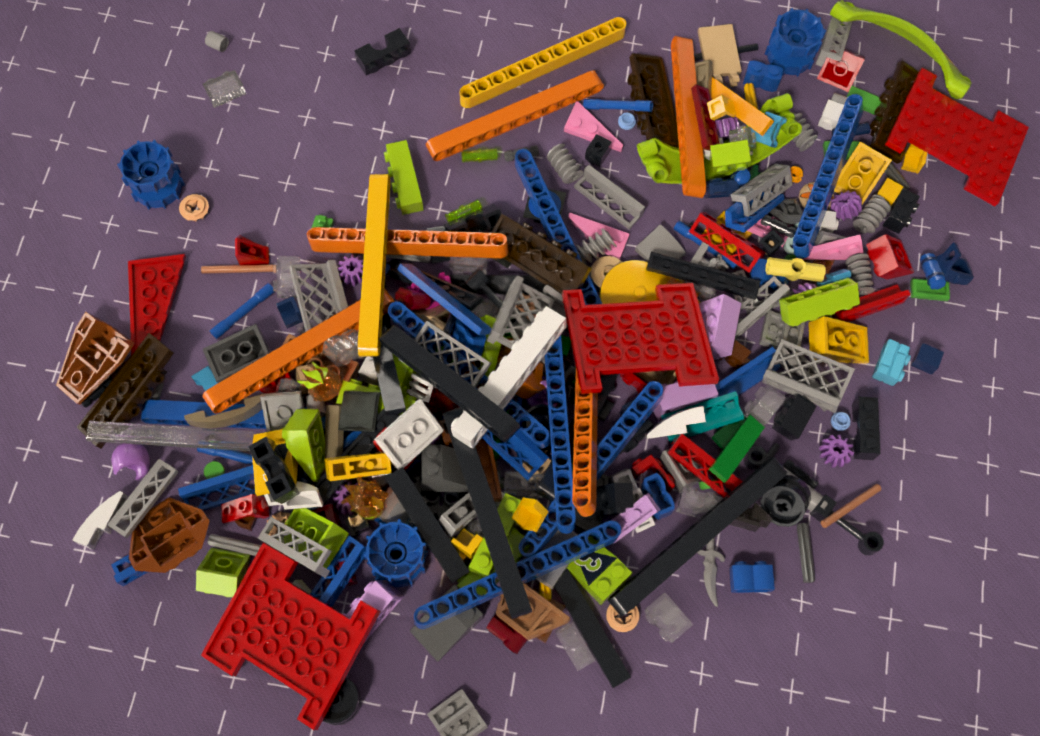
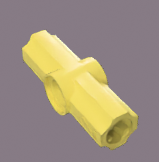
[765,257,826,282]

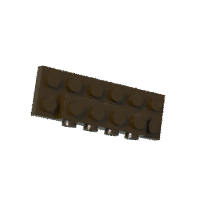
[627,53,679,148]
[870,60,919,164]
[492,214,592,294]
[77,333,174,449]

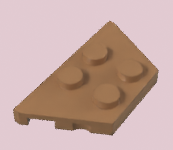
[496,584,570,640]

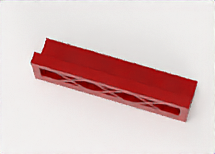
[689,212,766,273]
[832,284,911,322]
[667,434,742,498]

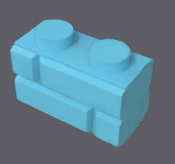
[872,339,911,386]

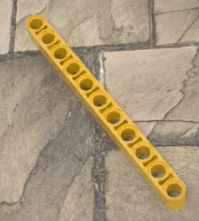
[459,17,626,108]
[358,174,390,357]

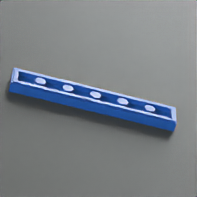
[398,263,492,335]

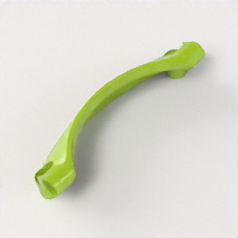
[830,0,972,99]
[637,93,802,184]

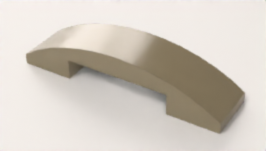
[184,395,262,428]

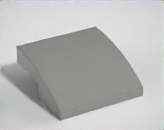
[635,224,686,262]
[759,311,805,352]
[427,689,488,736]

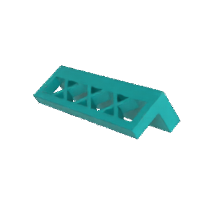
[661,391,744,443]

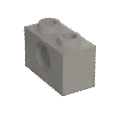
[438,493,477,539]

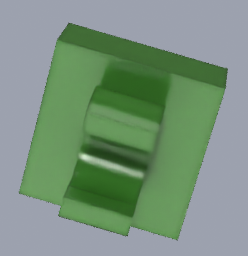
[312,215,334,228]

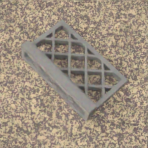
[289,260,348,331]
[487,275,555,348]
[399,321,491,388]
[762,339,855,413]

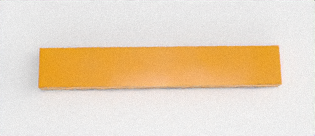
[711,77,774,136]

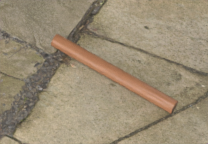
[201,264,277,274]
[821,484,881,528]

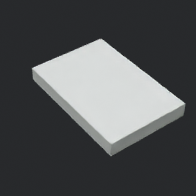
[374,399,444,470]

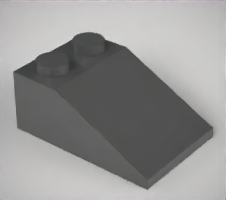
[203,324,271,383]
[421,444,469,492]
[410,584,483,662]

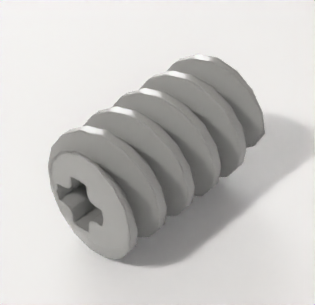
[792,113,818,152]
[547,144,584,184]
[853,194,891,234]
[576,228,617,265]
[845,254,874,295]

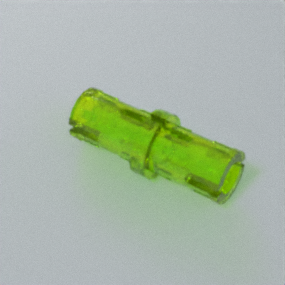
[461,148,498,163]
[445,199,482,223]

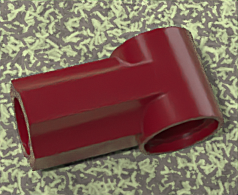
[395,287,431,310]
[486,615,528,654]

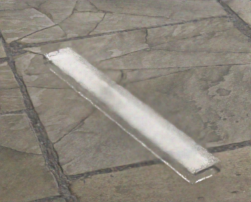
[86,421,254,451]

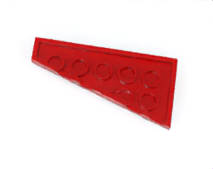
[128,254,186,356]

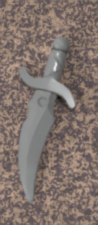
[697,538,725,607]

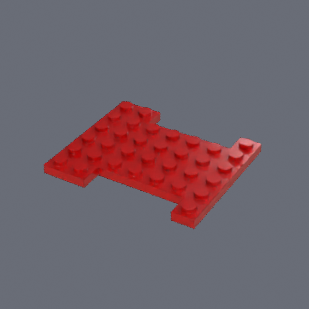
[885,68,1029,207]
[562,283,719,394]
[201,543,381,730]

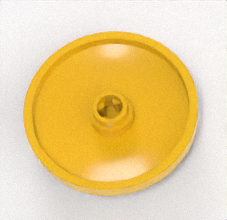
[599,260,671,304]

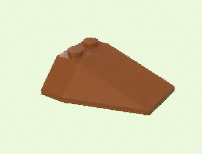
[56,311,135,405]
[129,497,210,573]

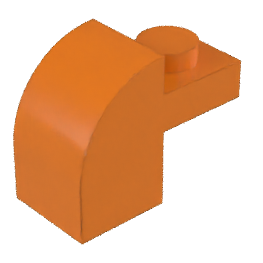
[515,362,546,399]

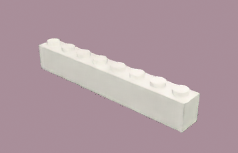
[451,306,567,449]

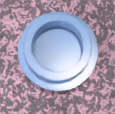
[618,112,636,130]
[830,412,851,431]

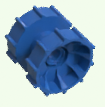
[764,8,826,77]
[117,140,185,210]
[363,519,429,588]

